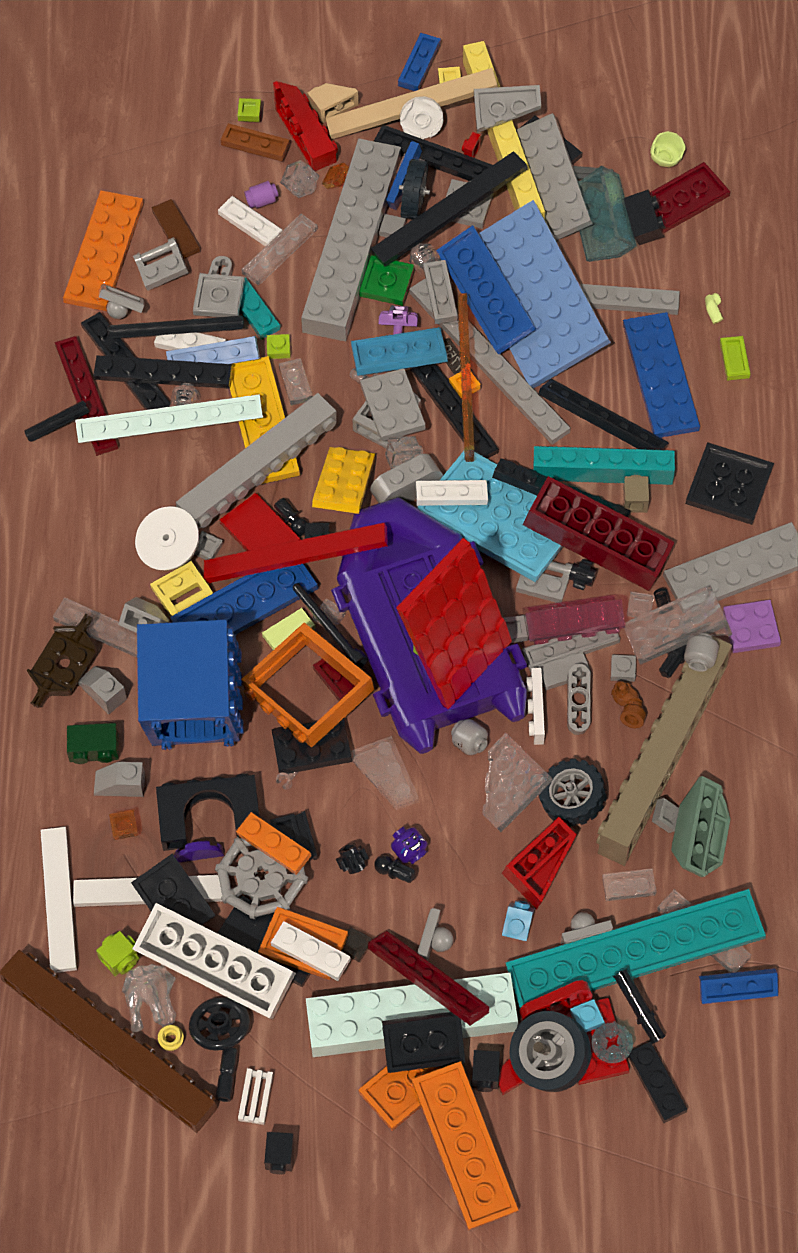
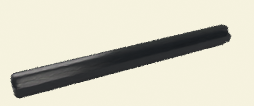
[108,316,244,339]

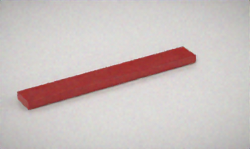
[203,522,387,584]

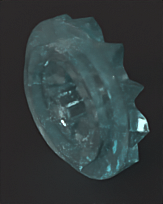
[591,1021,633,1063]

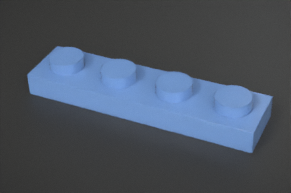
[166,336,260,364]

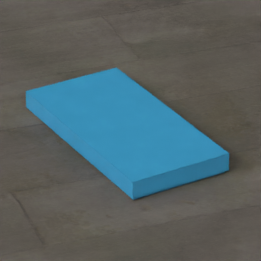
[351,327,448,376]

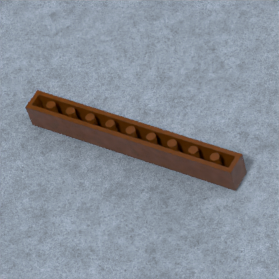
[0,950,217,1133]

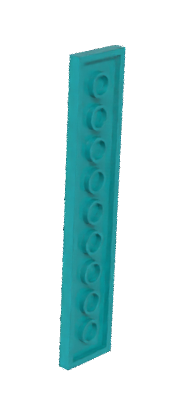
[505,889,766,1008]

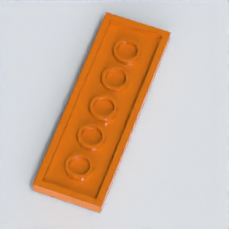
[63,190,144,311]
[412,1061,518,1231]

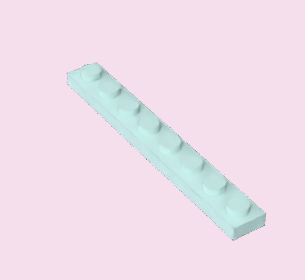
[75,394,263,443]

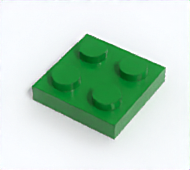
[359,255,414,306]

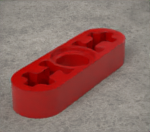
[520,980,592,1021]

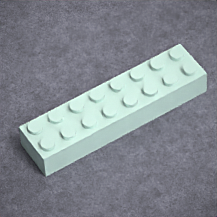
[306,973,518,1057]

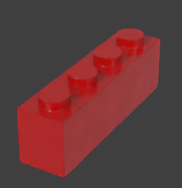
[273,81,338,172]

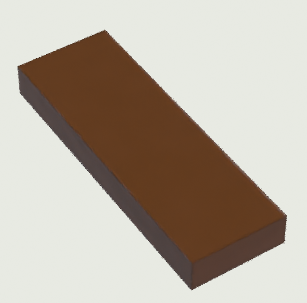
[151,199,200,259]

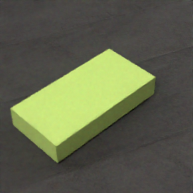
[262,608,315,650]

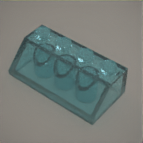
[579,166,637,262]

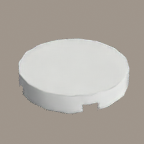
[400,96,443,139]

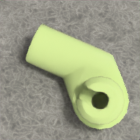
[705,293,724,324]

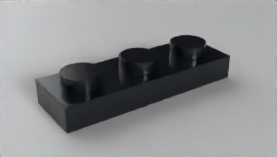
[627,1041,688,1123]

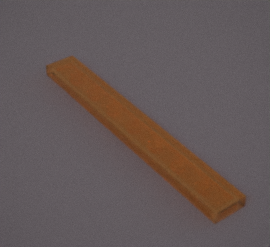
[458,293,474,462]

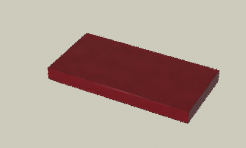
[651,162,731,233]

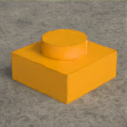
[449,368,481,399]

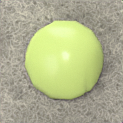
[650,131,685,168]

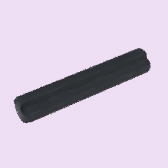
[24,401,89,442]

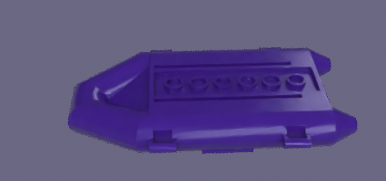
[331,497,527,754]

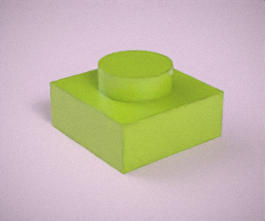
[237,98,261,122]
[267,334,290,359]

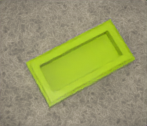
[720,336,750,381]

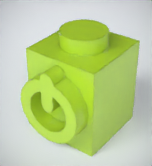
[96,931,139,976]

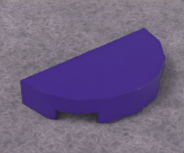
[174,841,225,862]

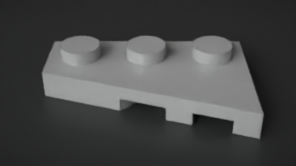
[474,85,541,133]

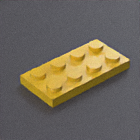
[312,447,375,514]

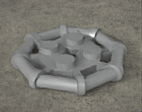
[215,837,308,919]

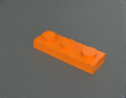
[236,812,312,875]

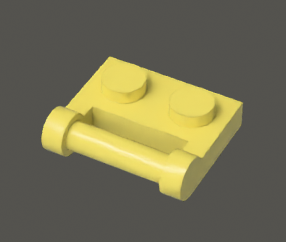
[150,561,213,617]

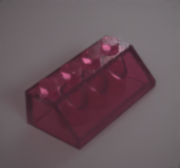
[522,594,625,645]

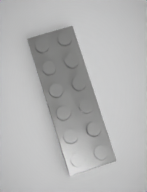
[516,113,593,240]
[663,522,798,614]

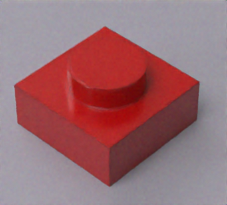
[462,132,481,158]

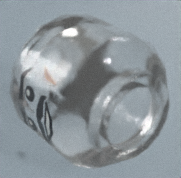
[409,243,441,277]
[170,383,201,407]

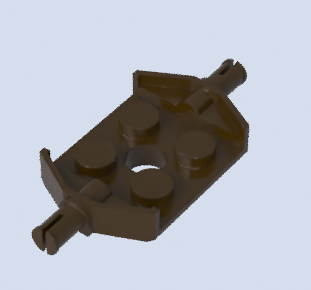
[27,614,97,708]

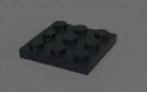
[685,442,774,525]

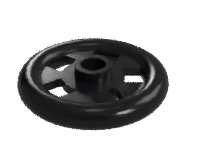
[189,997,250,1051]

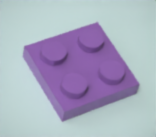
[723,600,781,653]

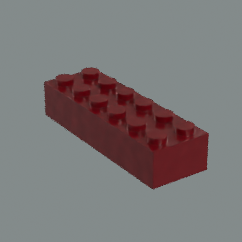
[523,476,675,591]

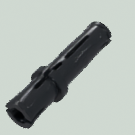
[613,968,666,1044]

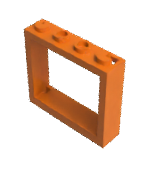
[241,623,374,748]

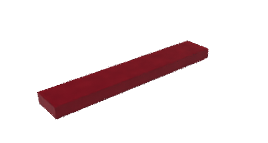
[55,336,118,456]
[368,931,489,1026]

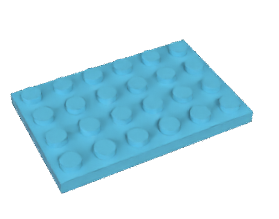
[417,447,563,582]

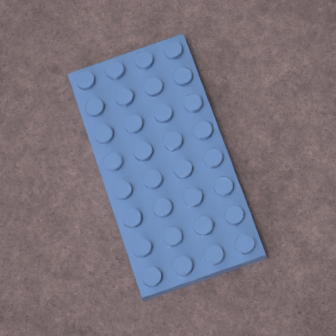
[479,200,611,389]

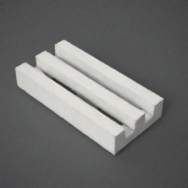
[238,1068,273,1125]

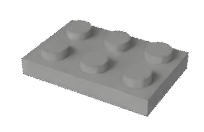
[360,368,425,442]

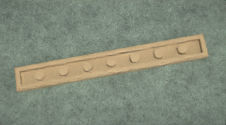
[326,68,498,139]

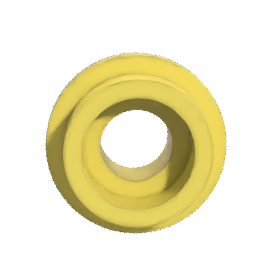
[158,1025,184,1051]

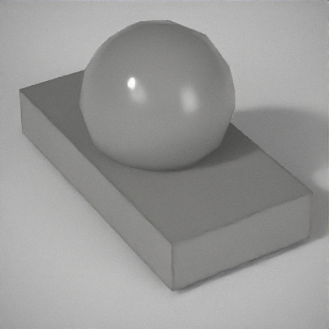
[99,284,144,319]
[417,908,454,961]
[561,912,613,945]

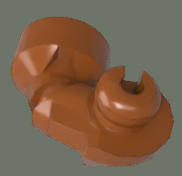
[611,681,646,729]

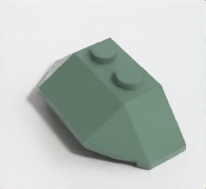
[671,776,730,877]

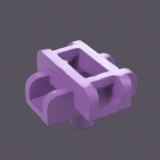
[379,305,418,334]

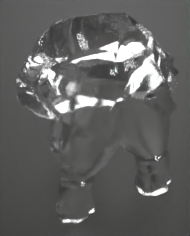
[121,964,177,1032]

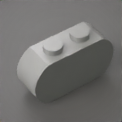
[370,454,443,503]

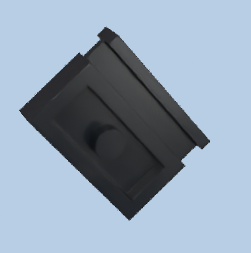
[270,811,318,860]

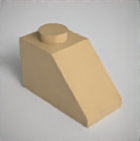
[307,83,359,124]

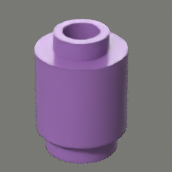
[244,181,278,209]

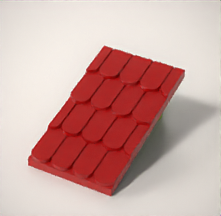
[396,538,512,710]

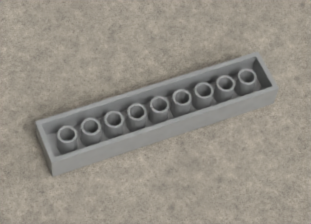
[301,138,401,342]

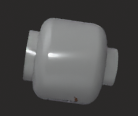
[684,633,719,672]
[451,719,488,756]

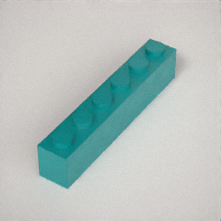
[533,446,675,485]

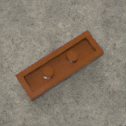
[220,123,290,162]

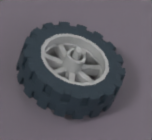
[399,159,430,219]
[539,759,607,827]

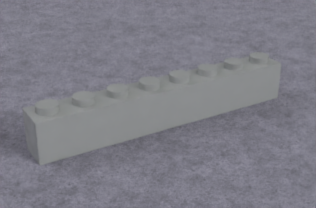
[176,393,337,529]

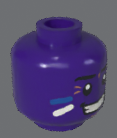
[391,826,428,864]

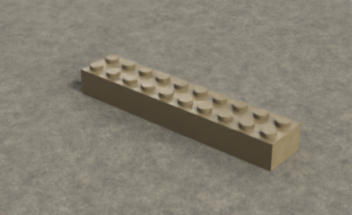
[596,633,732,866]

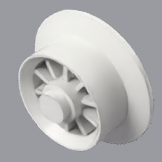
[135,507,199,571]

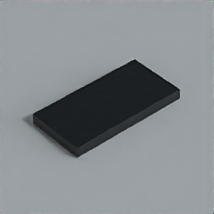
[217,896,311,987]

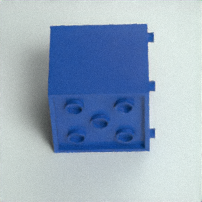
[137,620,244,750]

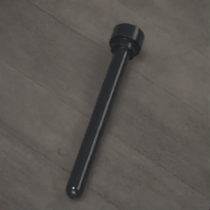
[292,583,368,669]

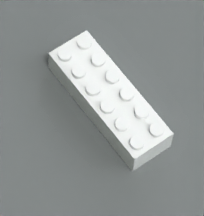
[133,903,296,1019]

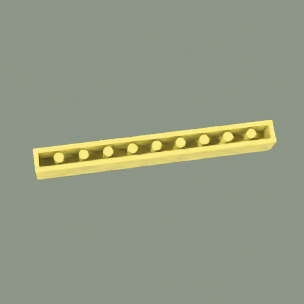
[463,41,545,218]

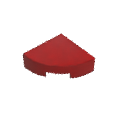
[499,1059,524,1096]

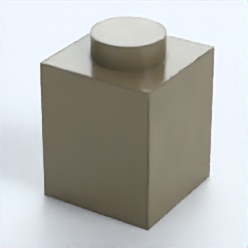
[623,475,649,513]

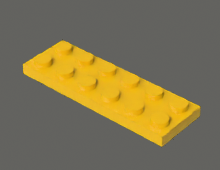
[229,356,300,484]

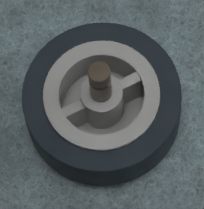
[510,1011,591,1092]

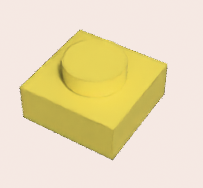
[438,67,461,84]

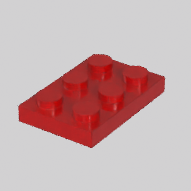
[564,998,629,1085]

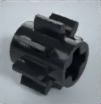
[569,559,597,590]
[336,843,369,874]

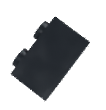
[623,189,666,246]

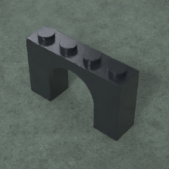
[156,774,260,851]

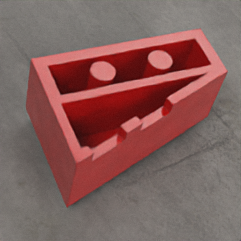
[502,817,577,910]

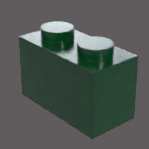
[67,723,119,764]

